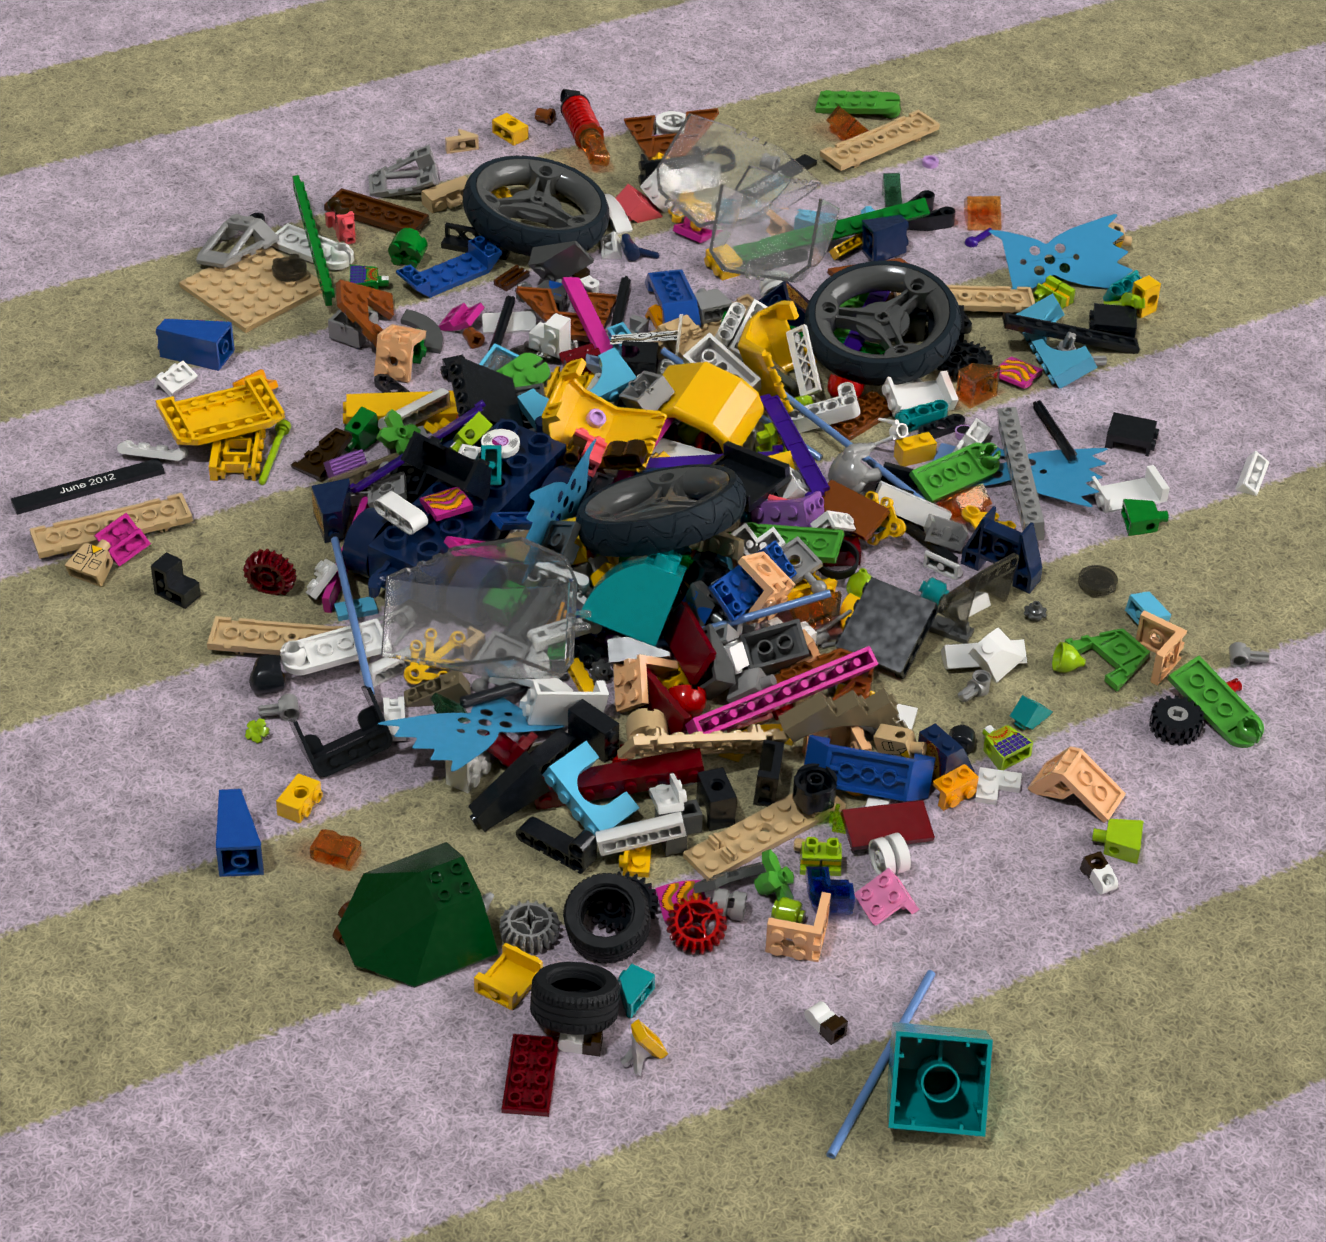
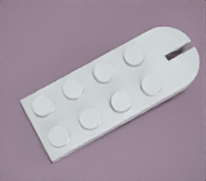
[271,223,354,270]
[280,618,391,675]

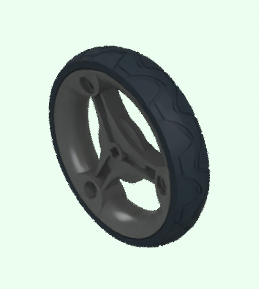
[463,155,610,256]
[804,260,962,386]
[576,464,746,557]

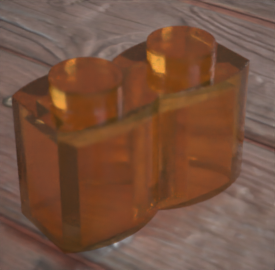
[310,829,361,871]

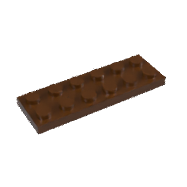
[324,188,429,233]

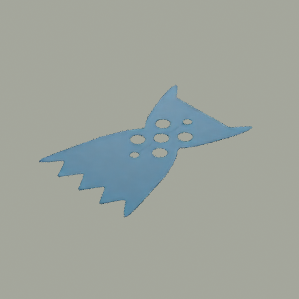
[989,214,1133,289]
[522,439,596,583]
[968,442,1108,507]
[378,698,564,772]

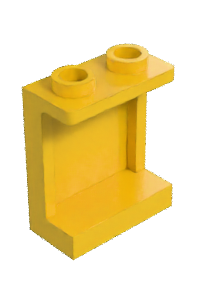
[474,943,543,1011]

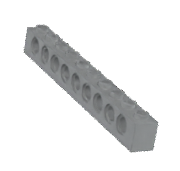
[997,407,1044,541]

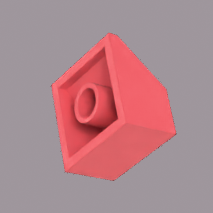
[615,184,663,223]

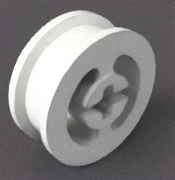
[655,111,686,135]

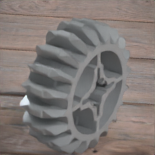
[499,899,560,955]

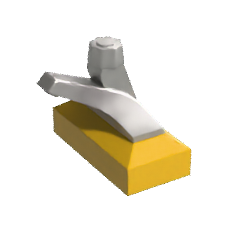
[620,1019,668,1076]

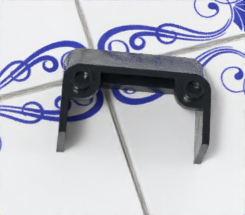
[400,431,492,501]
[288,686,393,777]

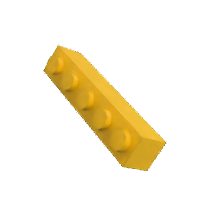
[829,233,862,260]
[566,658,594,692]

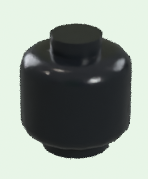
[949,724,976,754]

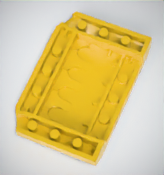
[155,375,285,446]

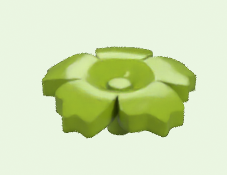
[245,718,270,744]

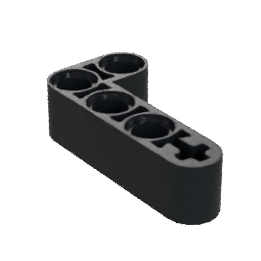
[516,817,597,874]

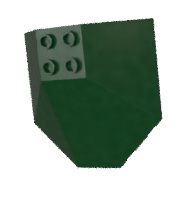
[338,842,499,988]

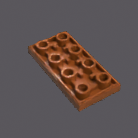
[830,390,893,441]
[822,479,890,541]

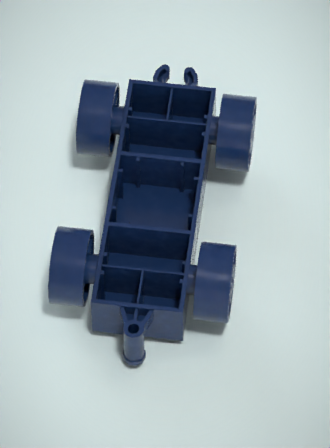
[342,416,592,627]

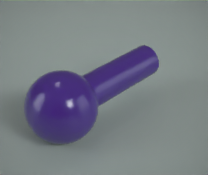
[965,228,992,247]

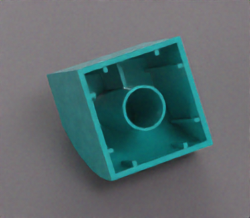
[579,551,687,646]
[887,1022,993,1137]

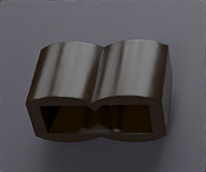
[603,439,648,470]

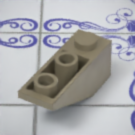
[404,668,471,707]

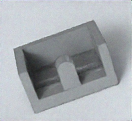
[923,514,968,552]

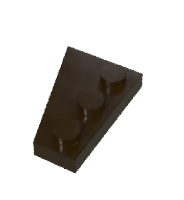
[291,428,353,481]

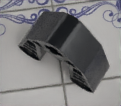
[908,190,956,231]

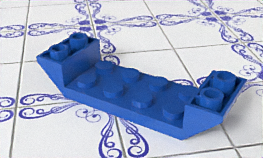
[396,235,502,298]
[645,269,701,327]
[707,540,797,622]
[804,735,936,802]

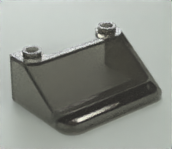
[938,553,1019,626]

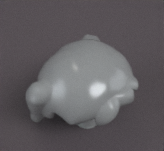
[828,442,882,495]

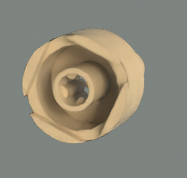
[625,708,669,758]

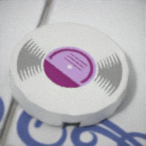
[481,429,520,458]

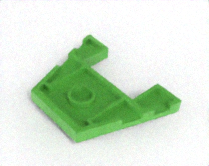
[1065,628,1150,692]

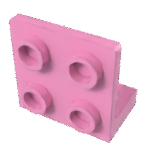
[854,868,920,926]

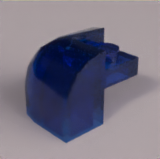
[805,866,855,915]

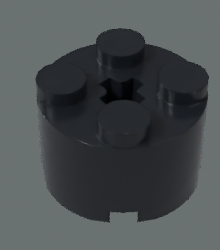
[793,763,837,815]

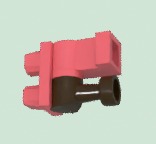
[325,197,356,244]
[563,427,608,477]

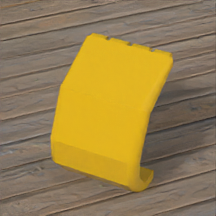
[738,300,817,414]
[542,358,667,472]
[658,362,765,452]

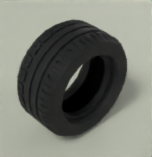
[563,873,651,964]
[530,962,620,1035]

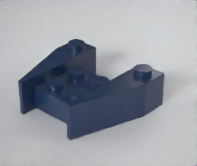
[961,506,1043,594]

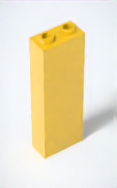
[343,391,458,430]

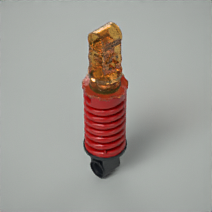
[560,89,610,167]

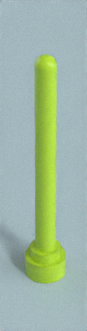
[258,419,291,485]

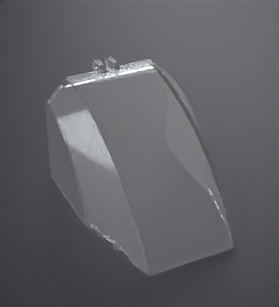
[656,113,822,230]
[709,184,840,283]
[381,537,591,679]

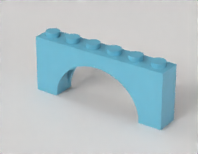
[1015,293,1098,388]
[517,347,637,431]

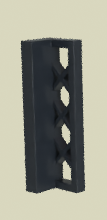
[441,222,511,260]

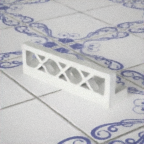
[786,324,822,400]

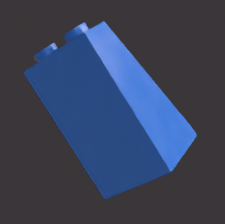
[156,319,235,371]
[216,789,264,877]

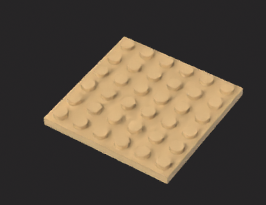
[179,247,322,333]

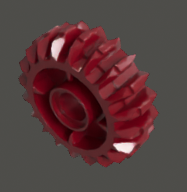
[243,548,297,596]

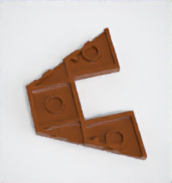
[624,108,719,161]
[336,279,397,364]
[516,286,617,342]
[774,648,874,701]

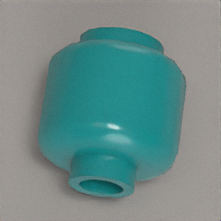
[919,577,949,606]

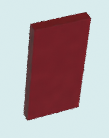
[661,601,717,685]
[639,667,691,735]
[840,800,935,851]
[501,1034,559,1117]

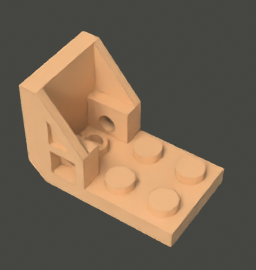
[1028,746,1126,823]

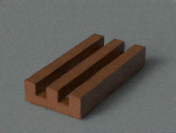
[494,265,530,292]

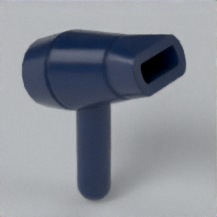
[620,234,660,261]

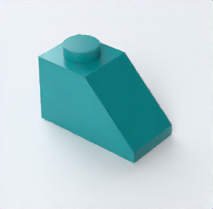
[481,445,502,485]
[1010,695,1053,730]
[618,964,655,1019]

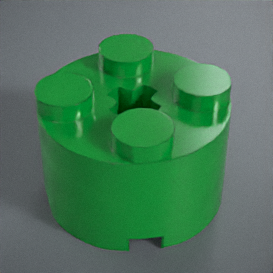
[388,228,428,268]

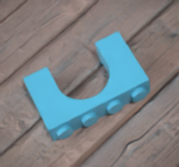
[542,741,639,837]

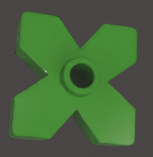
[377,409,421,455]
[754,849,794,901]

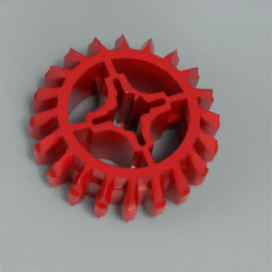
[666,895,727,955]

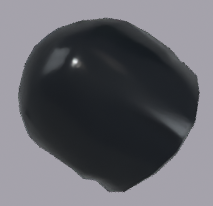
[249,655,285,694]

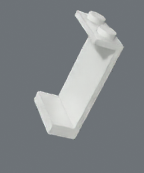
[882,371,959,417]
[1089,465,1170,513]
[522,680,609,725]

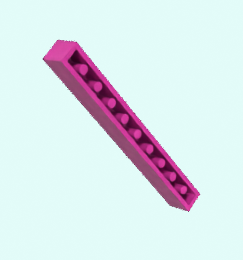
[685,646,879,734]

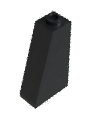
[468,751,550,832]

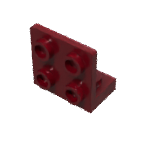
[485,731,538,767]

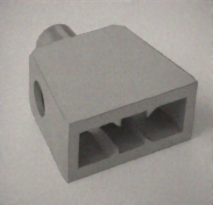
[695,288,733,324]
[727,667,777,703]

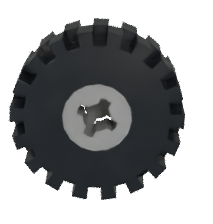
[1149,695,1204,746]

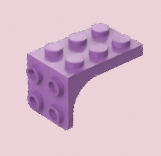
[750,491,824,527]

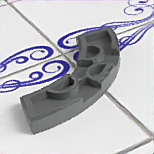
[401,309,443,354]
[693,862,766,893]

